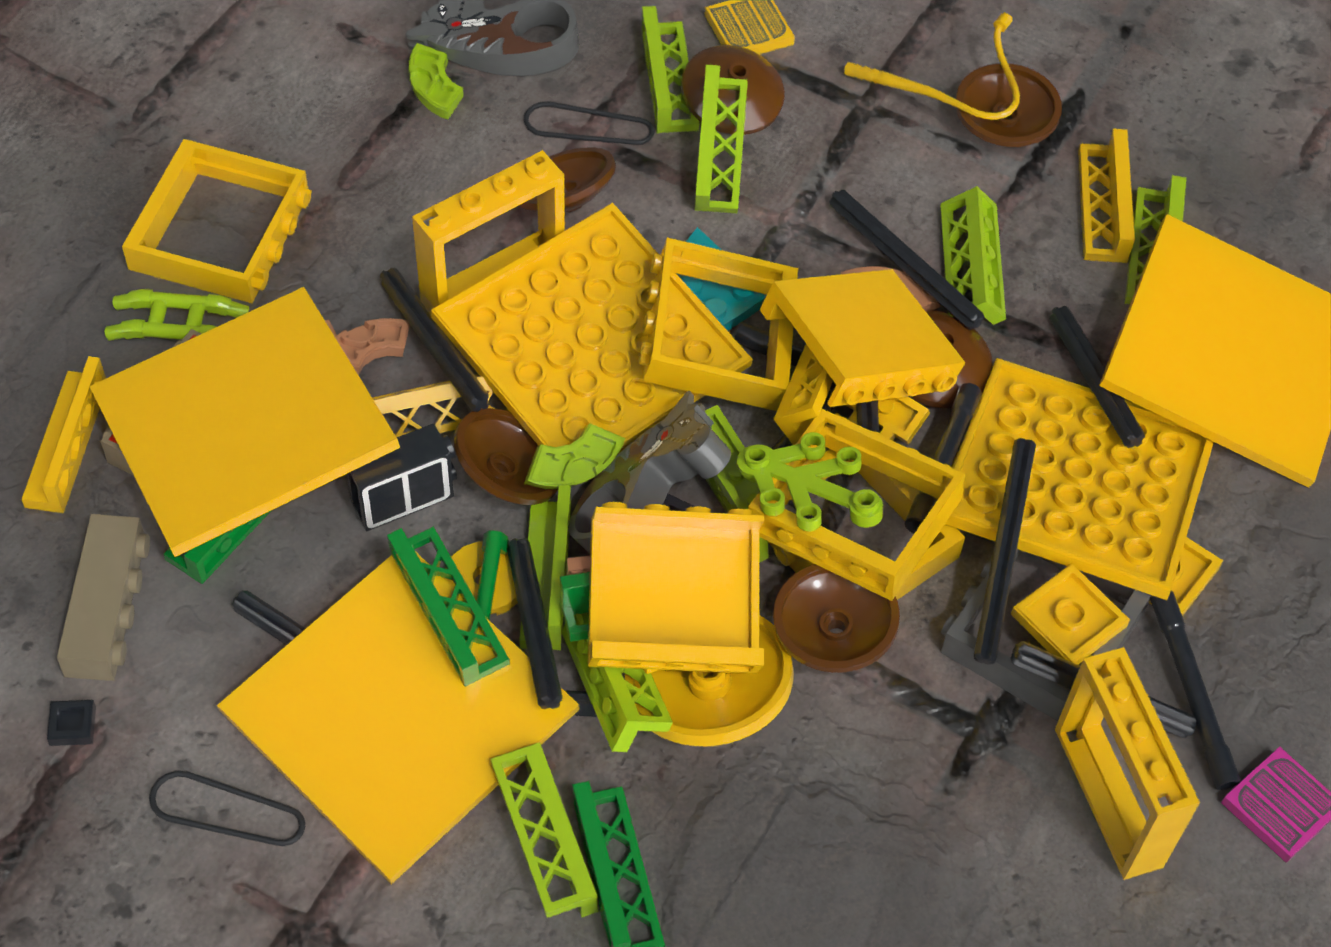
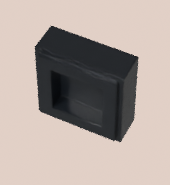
[47,700,96,746]

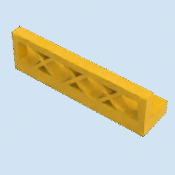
[1078,129,1135,263]
[774,344,833,445]
[21,356,106,513]
[372,374,510,437]

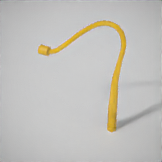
[844,13,1020,120]

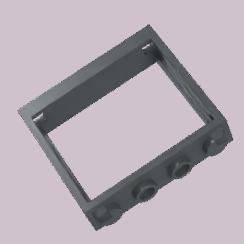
[941,549,1152,721]

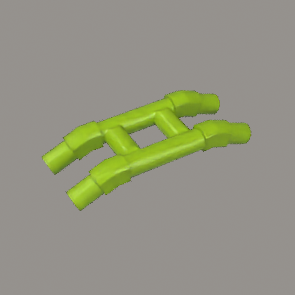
[104,289,249,341]

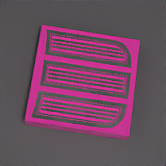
[1221,746,1331,863]

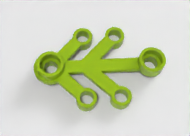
[737,432,883,531]

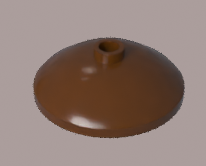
[681,45,785,135]
[956,63,1062,147]
[518,147,616,213]
[911,310,993,408]
[454,408,558,505]
[773,564,900,673]

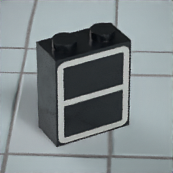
[347,423,457,532]

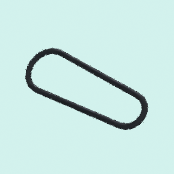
[524,101,655,145]
[149,770,306,846]

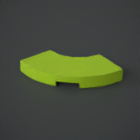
[409,43,464,120]
[524,423,626,489]

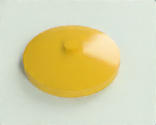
[625,615,794,746]

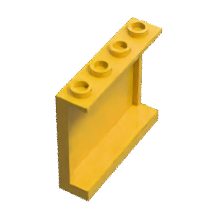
[760,269,966,407]
[588,502,764,674]

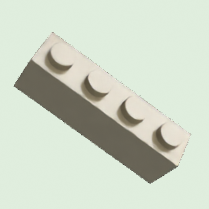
[57,514,150,681]

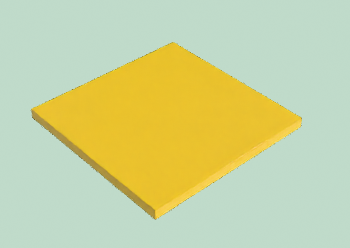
[431,202,753,449]
[1099,214,1331,488]
[89,287,400,557]
[945,358,1214,600]
[217,551,579,885]

